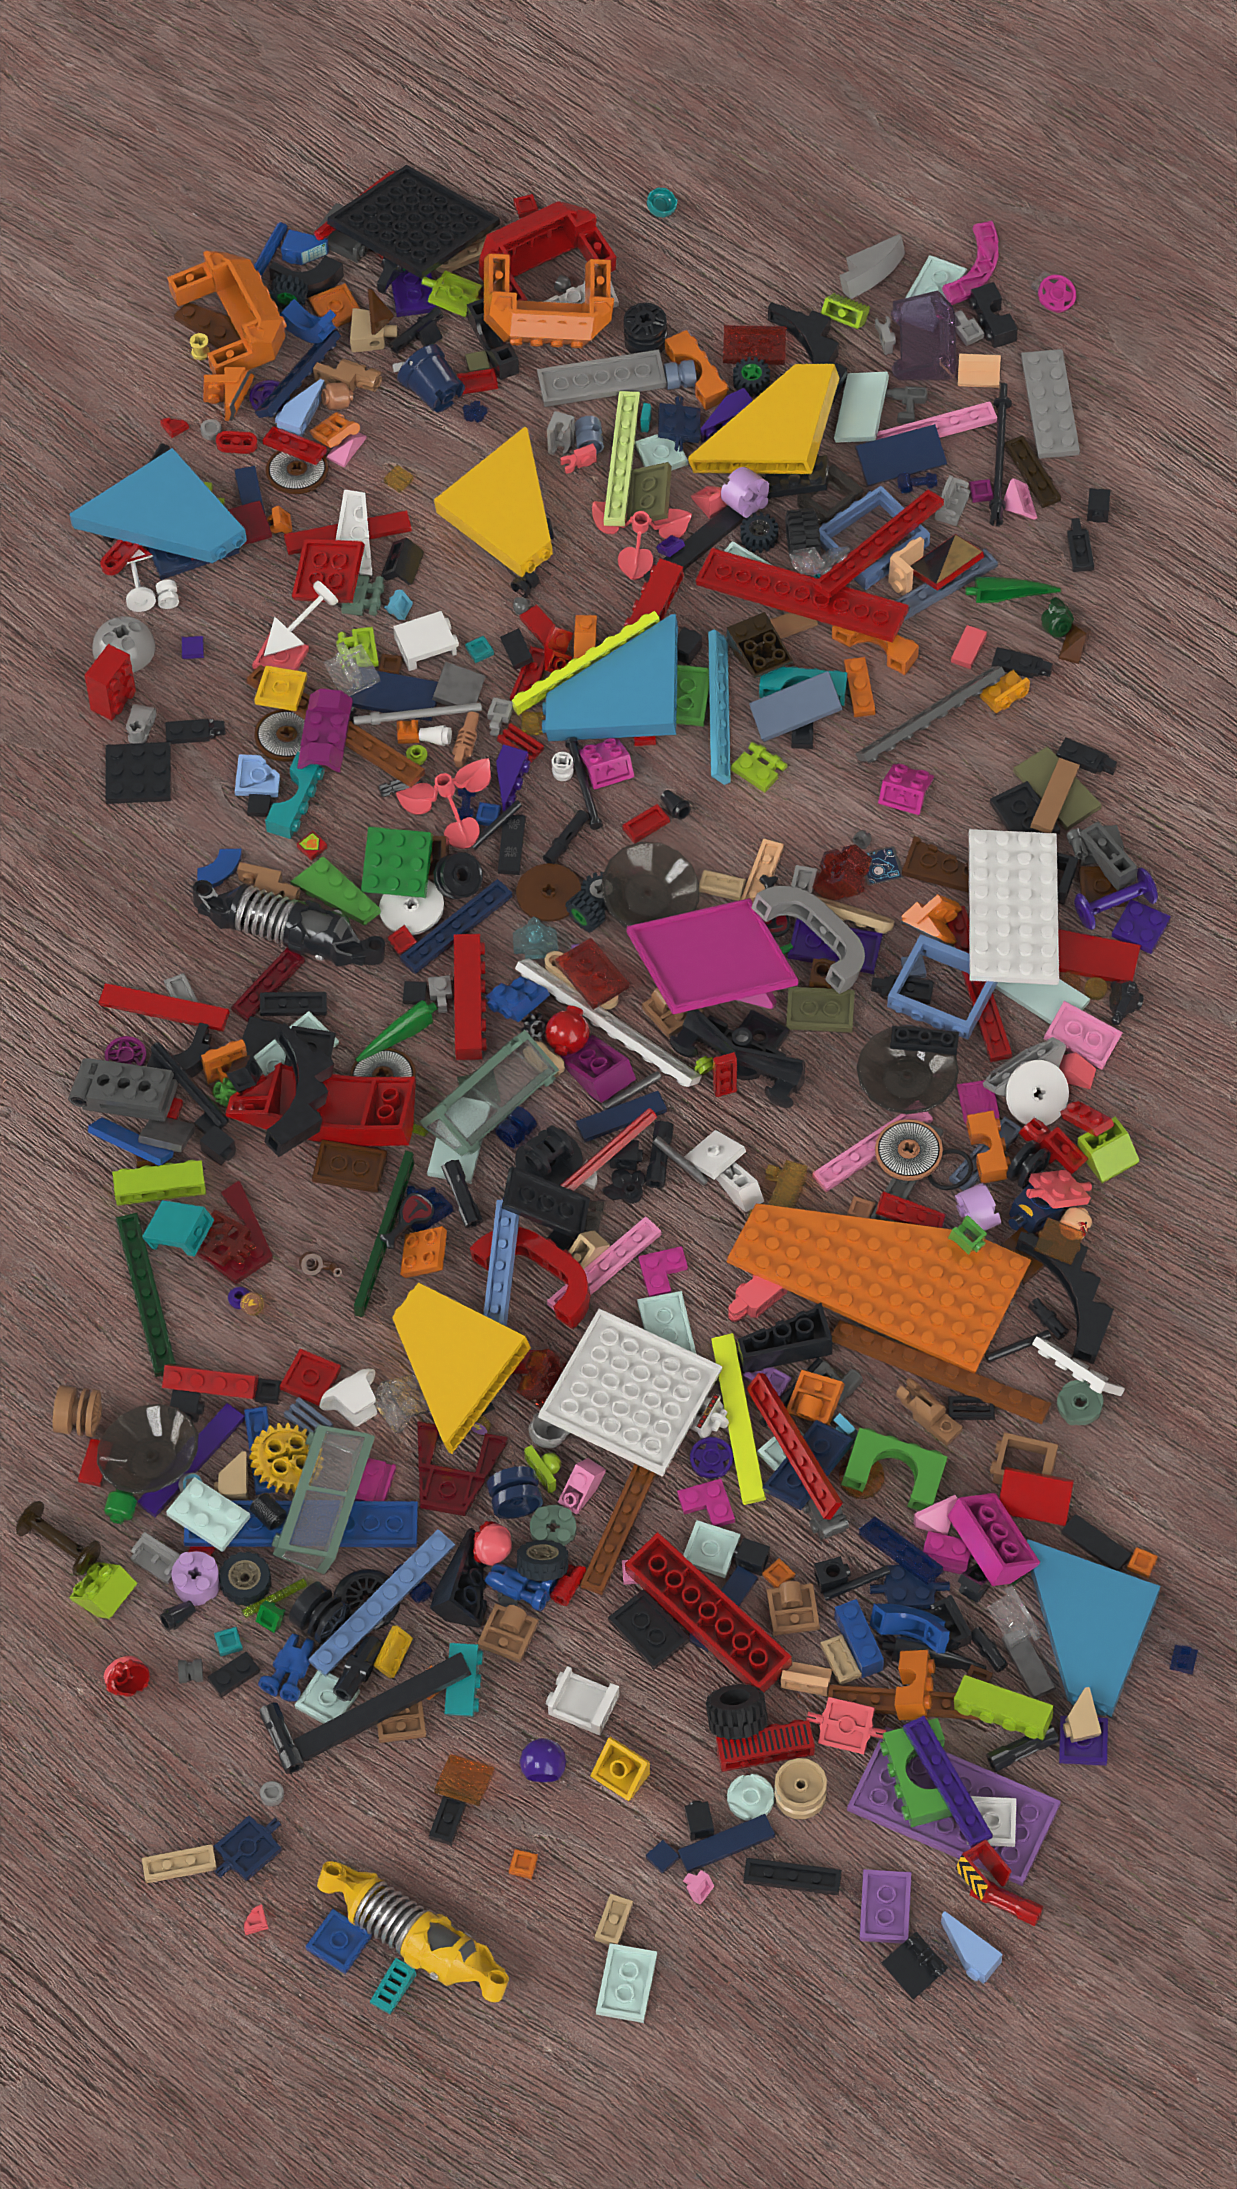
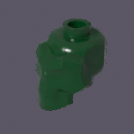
[1041,597,1074,638]

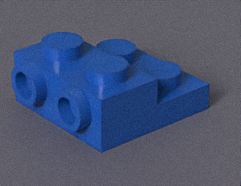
[486,976,550,1022]

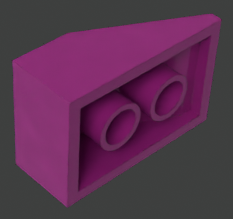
[560,1035,636,1103]

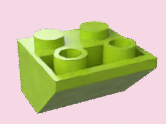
[1077,1116,1139,1183]
[69,1562,137,1619]

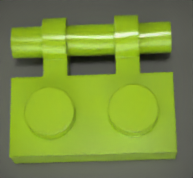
[336,627,379,672]
[731,742,787,793]

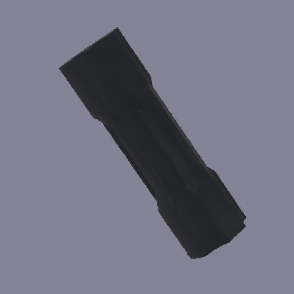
[645,1120,674,1189]
[441,1159,483,1228]
[259,1703,304,1774]
[986,1723,1059,1772]

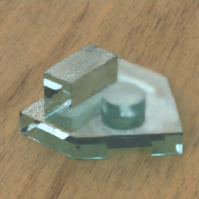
[513,916,558,959]

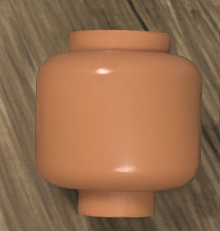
[321,382,353,410]

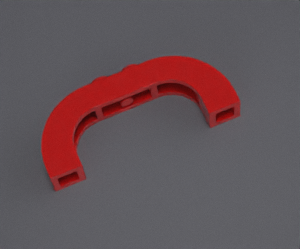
[469,1227,591,1330]

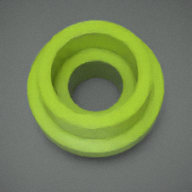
[406,745,428,765]
[694,1056,713,1075]

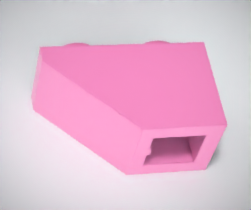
[558,1458,606,1514]

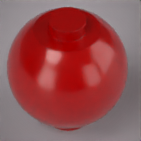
[545,1005,590,1056]

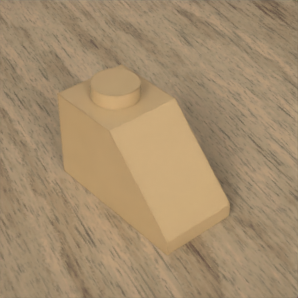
[568,1230,610,1269]
[214,1451,248,1501]
[1063,1687,1101,1743]

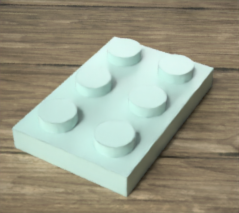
[166,1477,251,1552]
[596,1943,657,2023]

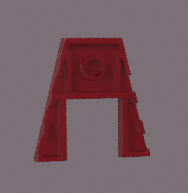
[196,1180,273,1284]
[417,1421,508,1516]

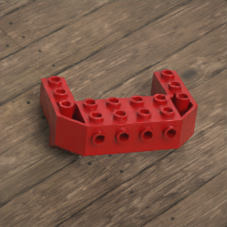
[478,201,617,301]

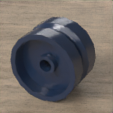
[487,1466,543,1519]

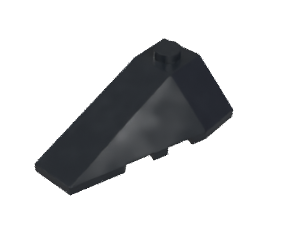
[430,1528,487,1628]

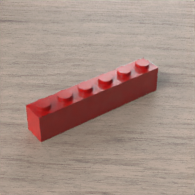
[454,934,487,1060]

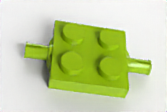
[422,270,482,317]

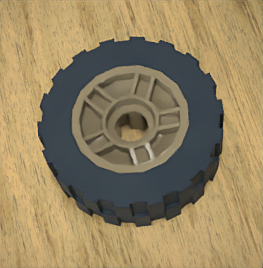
[517,1540,568,1581]
[219,1551,271,1606]

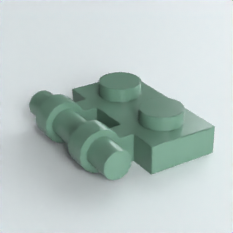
[341,575,385,616]

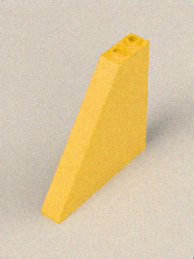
[688,364,839,474]
[434,427,553,577]
[392,1283,531,1454]

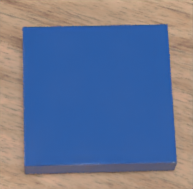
[305,1909,373,1974]

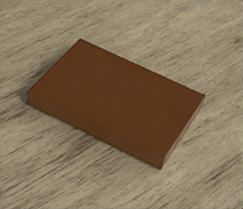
[312,1140,388,1193]

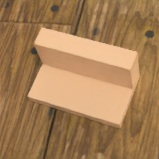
[958,354,1001,388]
[781,1662,832,1697]

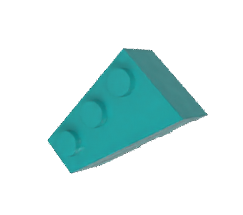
[444,1643,483,1717]

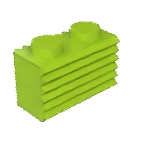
[821,293,870,329]

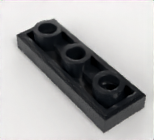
[890,1026,959,1055]

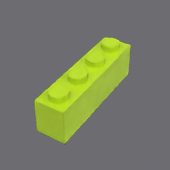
[112,1160,206,1206]
[954,1675,1053,1740]

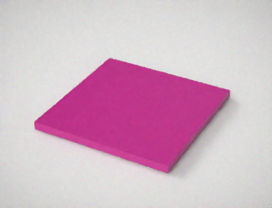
[627,898,798,1014]

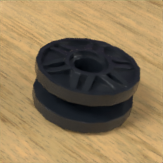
[433,852,483,899]
[1006,1140,1051,1190]

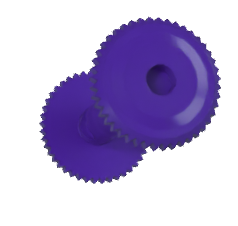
[1074,868,1158,930]

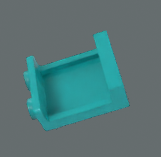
[142,1200,214,1257]

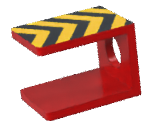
[955,1839,1011,1900]

